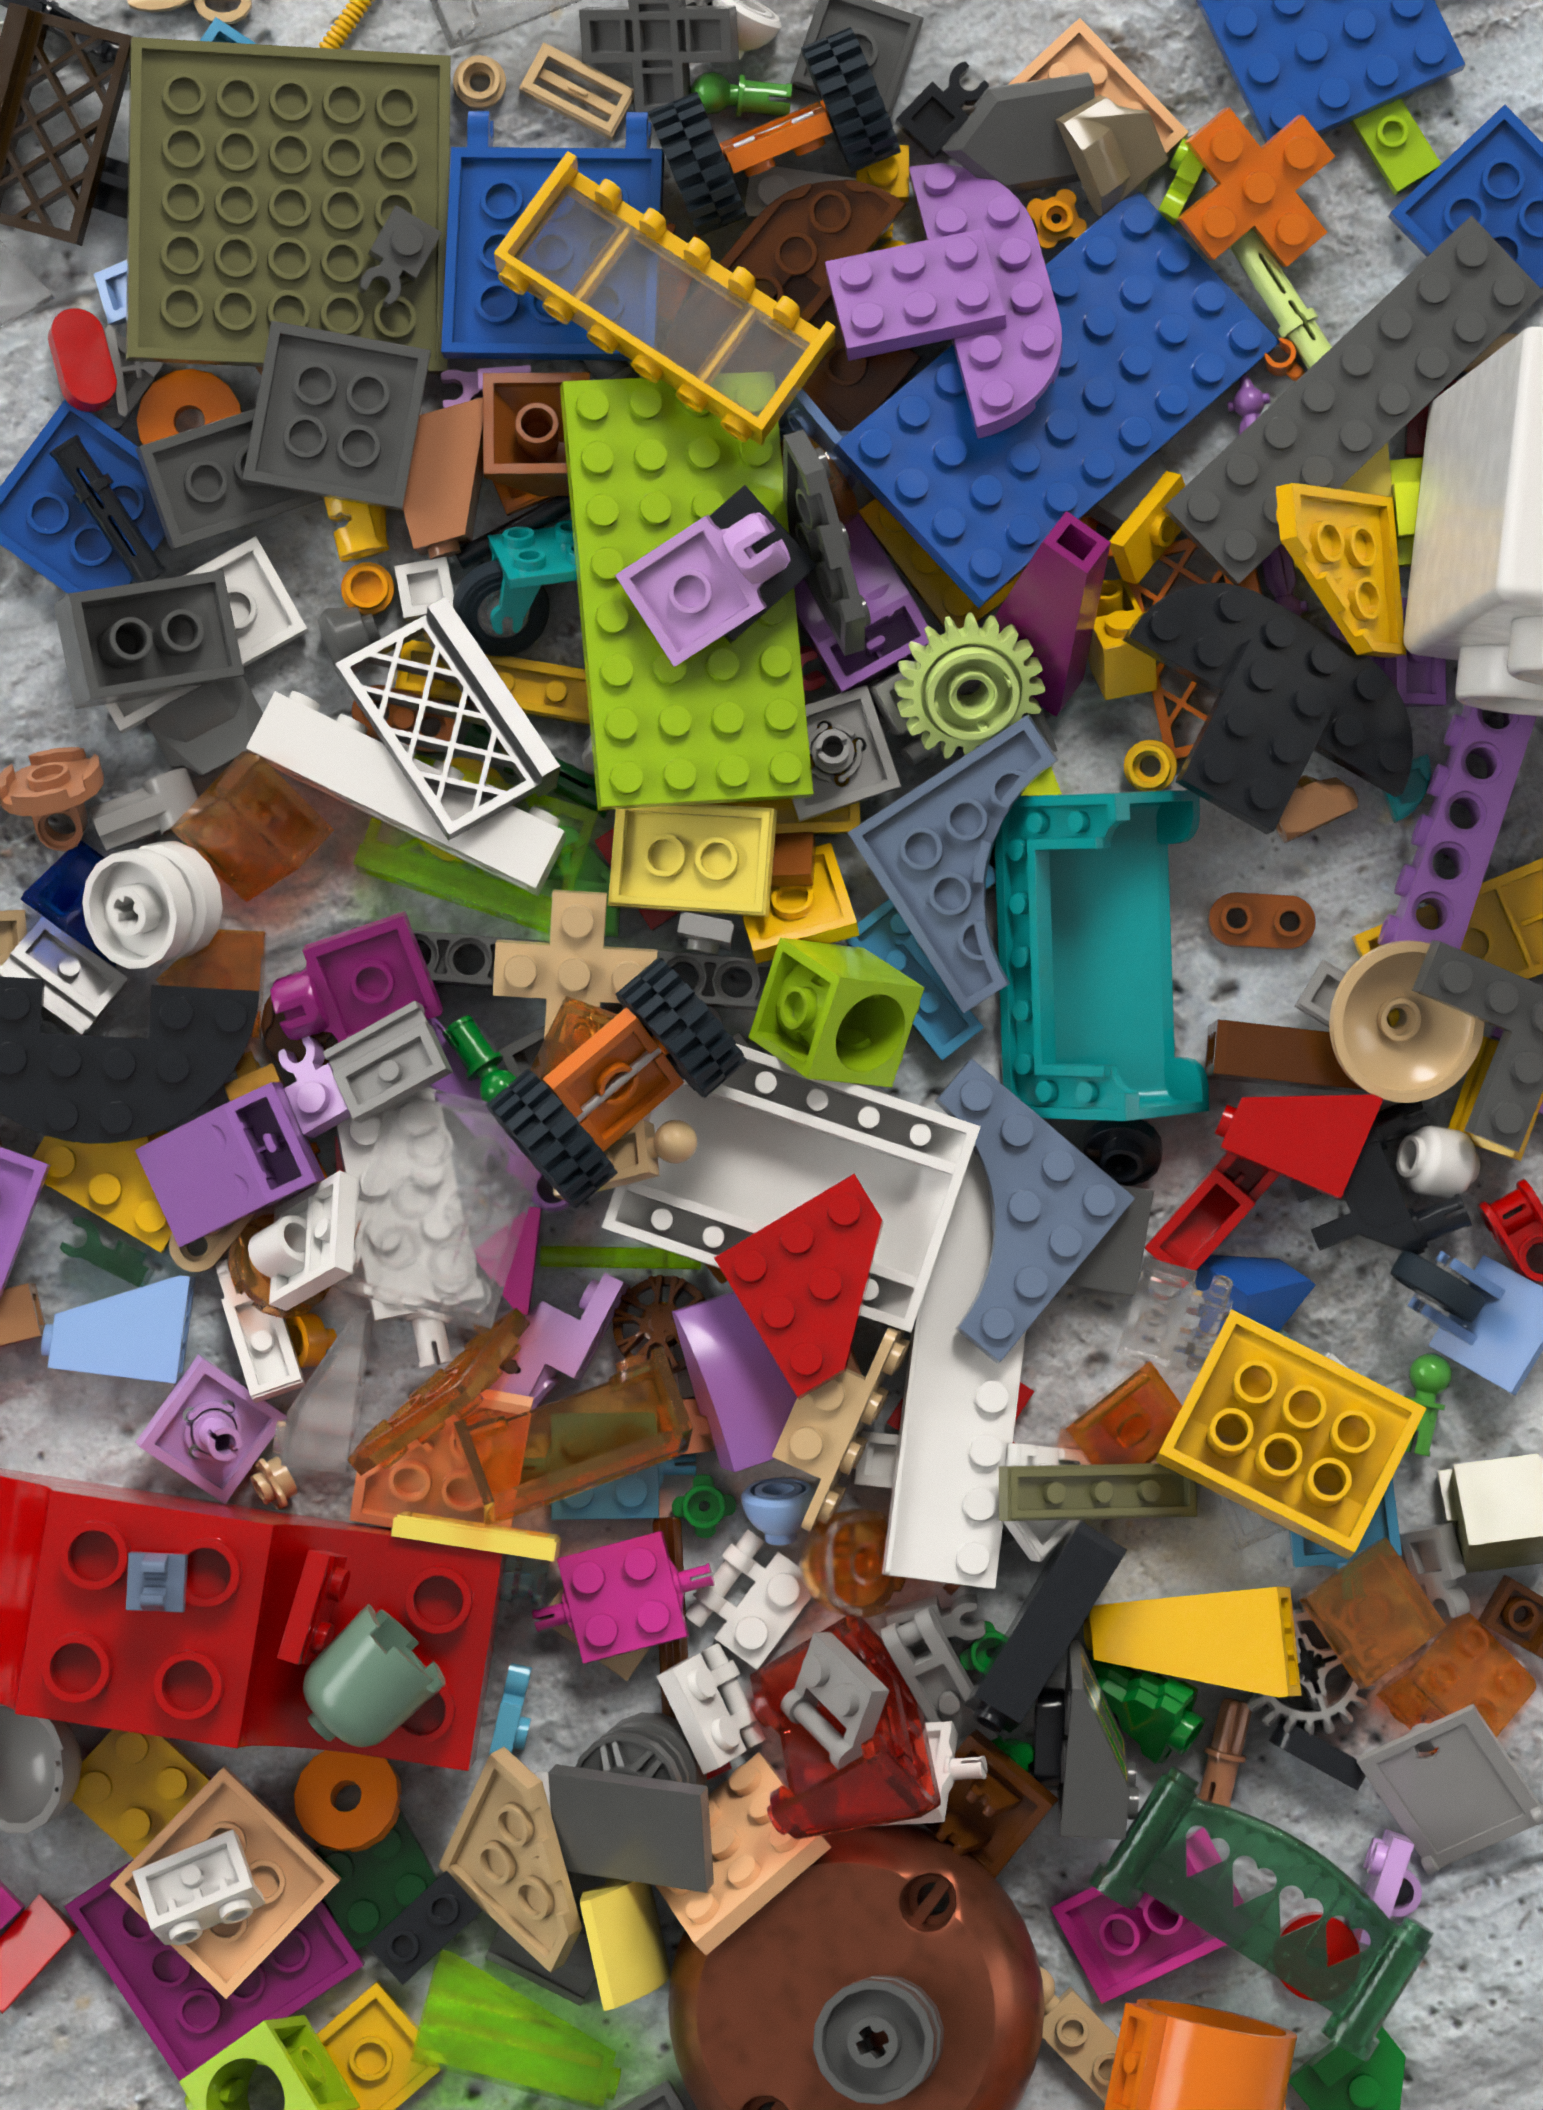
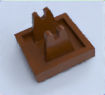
[923,1729,1059,1878]

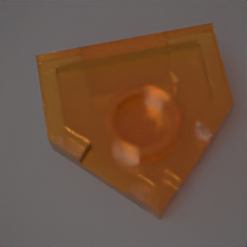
[155,929,267,1039]

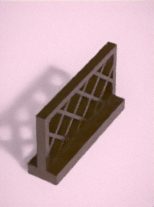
[0,2,133,246]

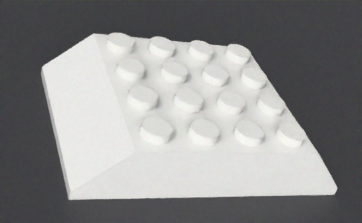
[602,1044,981,1333]

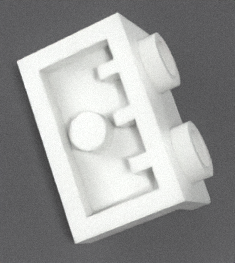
[132,1829,265,1945]

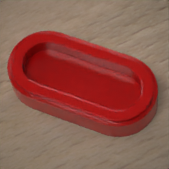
[48,308,117,412]

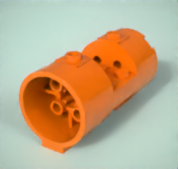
[1104,1999,1297,2110]

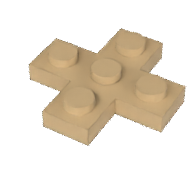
[493,890,658,1054]

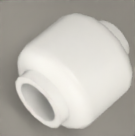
[1396,1125,1480,1199]

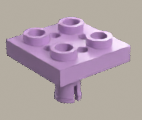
[136,1354,288,1504]

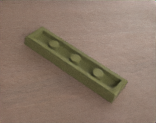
[999,1463,1197,1521]

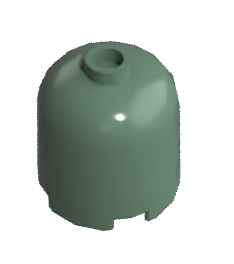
[303,1604,446,1747]

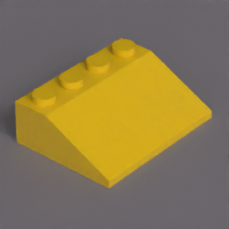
[1155,1309,1427,1560]

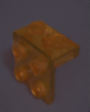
[1376,1612,1536,1756]

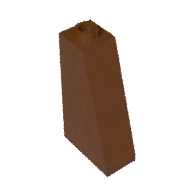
[1204,1019,1369,1094]

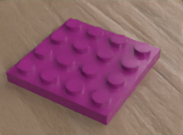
[64,1783,365,2081]

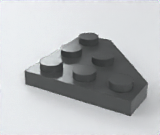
[783,429,871,656]

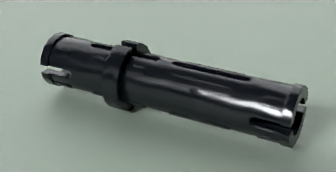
[49,435,167,583]

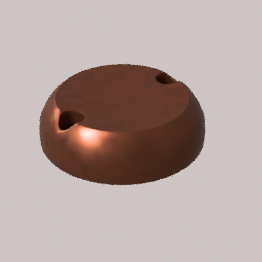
[668,1817,1045,2110]

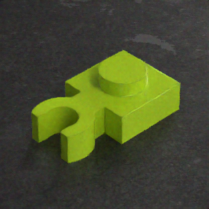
[1158,128,1204,226]

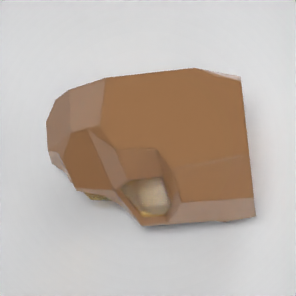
[1275,775,1359,843]

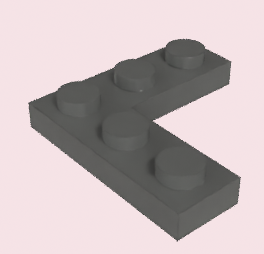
[1412,940,1543,1152]

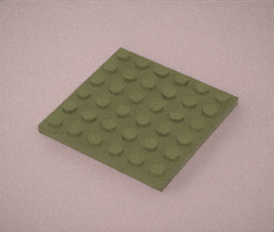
[126,37,451,375]

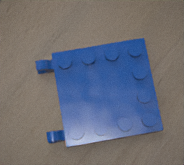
[441,111,665,361]

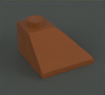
[483,372,590,496]

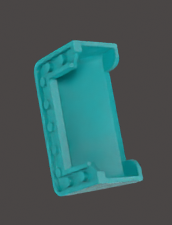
[995,790,1210,1121]

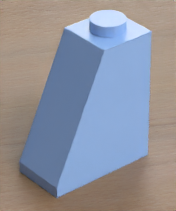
[41,1275,196,1384]

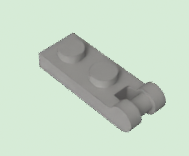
[880,1607,998,1752]

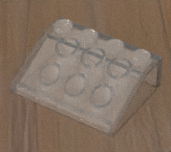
[331,1087,539,1334]

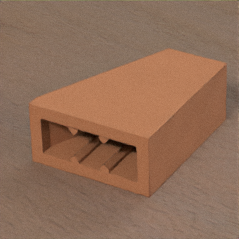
[403,397,484,559]

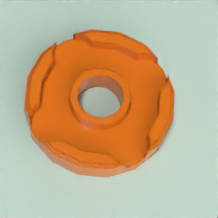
[136,368,242,445]
[294,1750,402,1852]

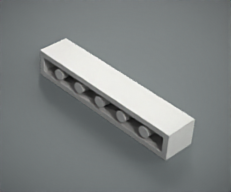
[246,691,566,896]

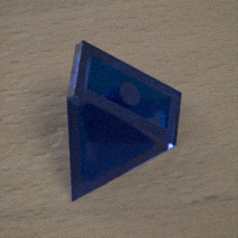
[20,840,117,968]

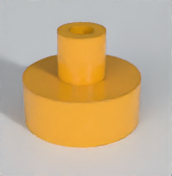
[286,1313,337,1368]

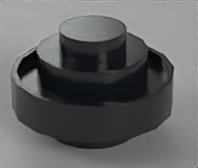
[1083,1119,1163,1186]

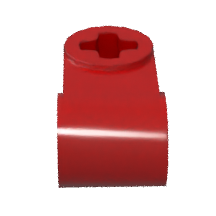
[1477,1179,1543,1285]

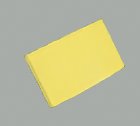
[580,1878,671,2011]

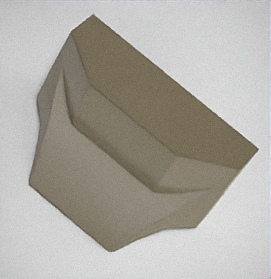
[1055,95,1169,217]

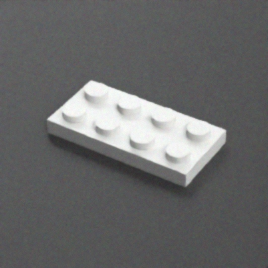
[105,536,309,734]

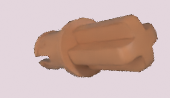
[1196,1698,1252,1809]

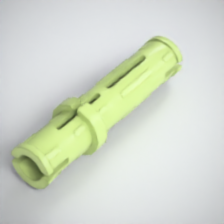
[1229,228,1332,370]

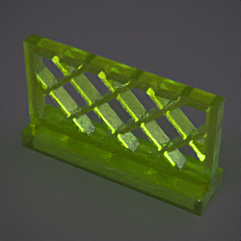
[353,753,599,935]

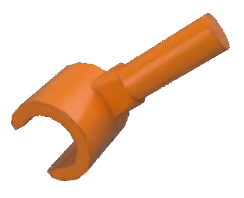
[1264,338,1305,381]

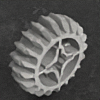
[1238,1591,1380,1735]

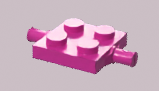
[532,1531,715,1664]

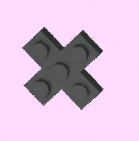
[579,0,739,112]

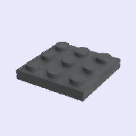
[243,321,431,511]

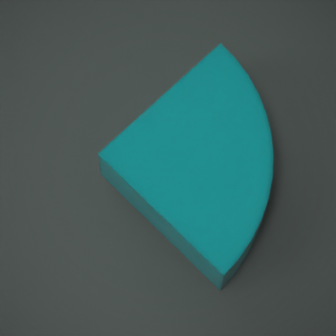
[1382,754,1431,823]

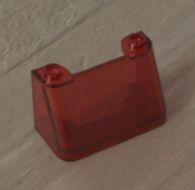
[750,1610,941,1840]

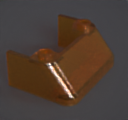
[454,1347,693,1525]

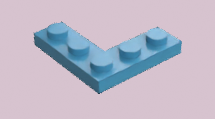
[844,864,996,1062]

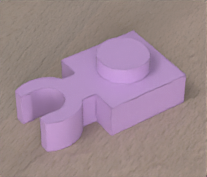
[278,1036,351,1139]

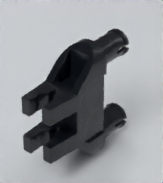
[1291,1101,1472,1255]

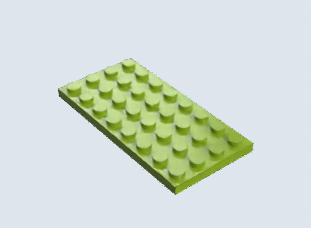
[560,372,814,810]

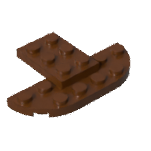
[664,180,922,431]

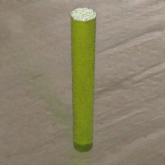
[540,1246,701,1270]

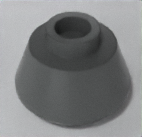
[318,607,381,675]

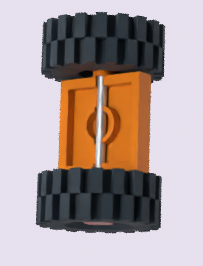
[648,27,901,237]
[486,958,747,1209]

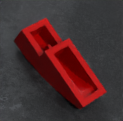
[1144,1152,1279,1283]

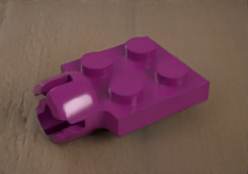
[270,911,443,1043]

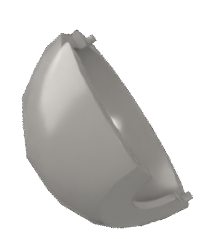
[0,1704,82,1833]

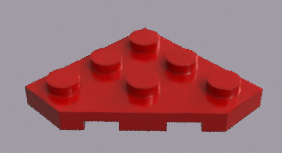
[714,1173,884,1400]

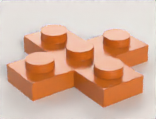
[1177,107,1336,267]

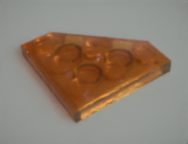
[347,1308,530,1476]

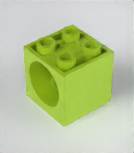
[748,938,925,1087]
[179,2015,360,2110]

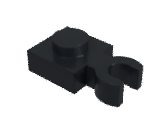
[895,61,989,160]

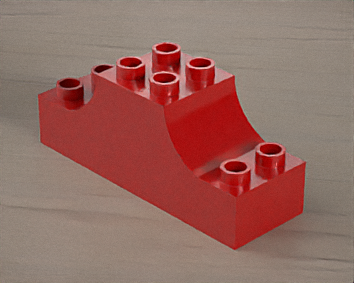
[0,1468,508,1771]

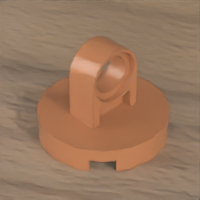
[0,747,104,851]

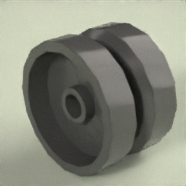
[813,1974,944,2104]

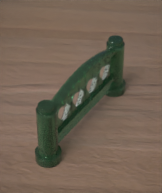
[1088,1766,1434,2061]

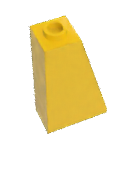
[1084,1587,1302,1697]

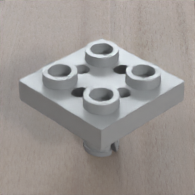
[792,685,901,822]

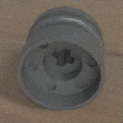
[575,1712,707,1786]

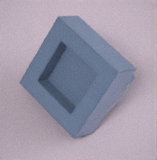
[126,1552,188,1612]

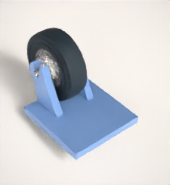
[1390,1250,1543,1396]

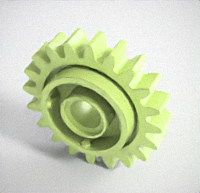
[894,613,1045,759]

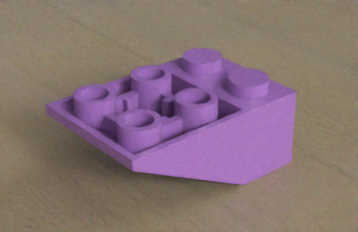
[794,509,929,694]
[135,1082,325,1248]

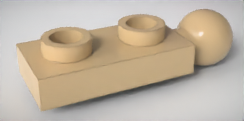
[553,1120,697,1200]
[1040,1967,1118,2103]

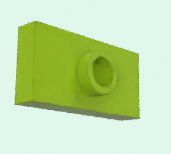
[1349,99,1441,196]

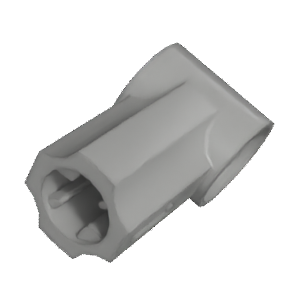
[90,768,206,852]

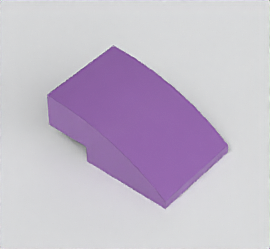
[672,1291,797,1472]

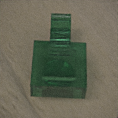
[59,1217,155,1288]

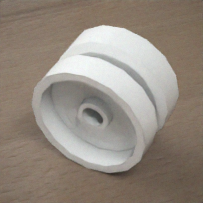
[82,841,223,969]

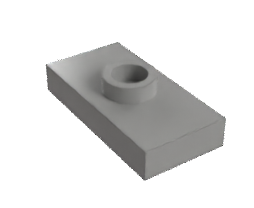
[677,912,734,956]

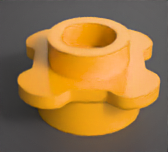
[1026,189,1086,249]

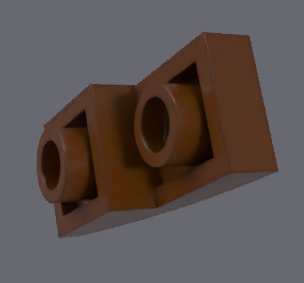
[1477,1575,1543,1659]

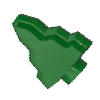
[1089,1657,1205,1764]

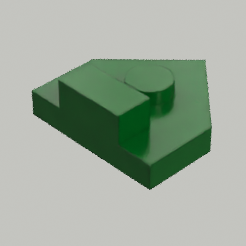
[1289,2011,1406,2110]

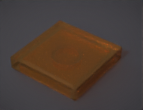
[1299,1537,1447,1689]

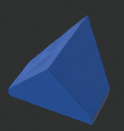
[1193,1255,1316,1343]

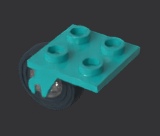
[453,520,577,656]

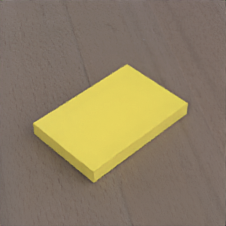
[608,804,777,917]
[391,1511,562,1562]

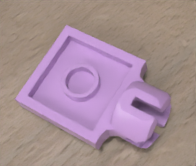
[615,513,790,667]

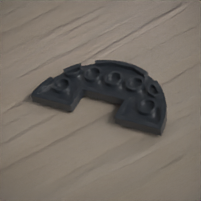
[0,977,260,1144]

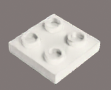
[248,1170,358,1311]

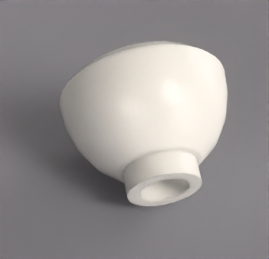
[712,0,782,60]

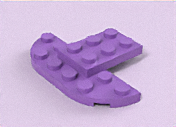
[825,163,1063,439]

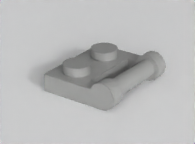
[780,1632,889,1775]

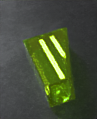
[410,1949,621,2110]

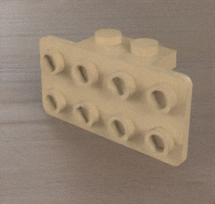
[772,1326,911,1532]

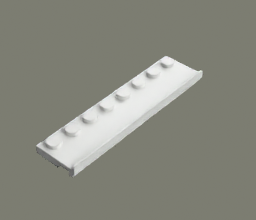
[882,1151,1026,1589]

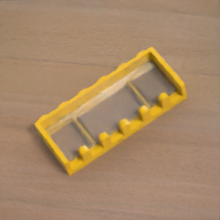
[494,151,836,446]

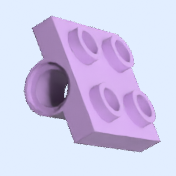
[1346,1828,1422,1949]

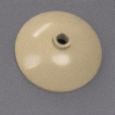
[1329,940,1485,1103]

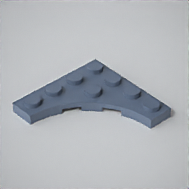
[848,715,1058,1013]
[934,1058,1135,1363]

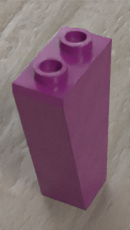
[995,511,1111,717]

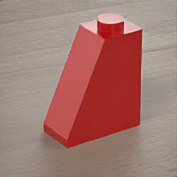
[1214,1094,1383,1200]

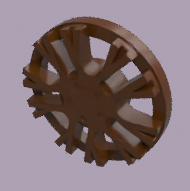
[612,1274,706,1375]

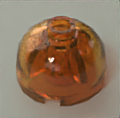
[799,1509,906,1618]

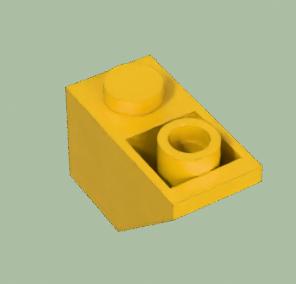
[1088,579,1157,701]

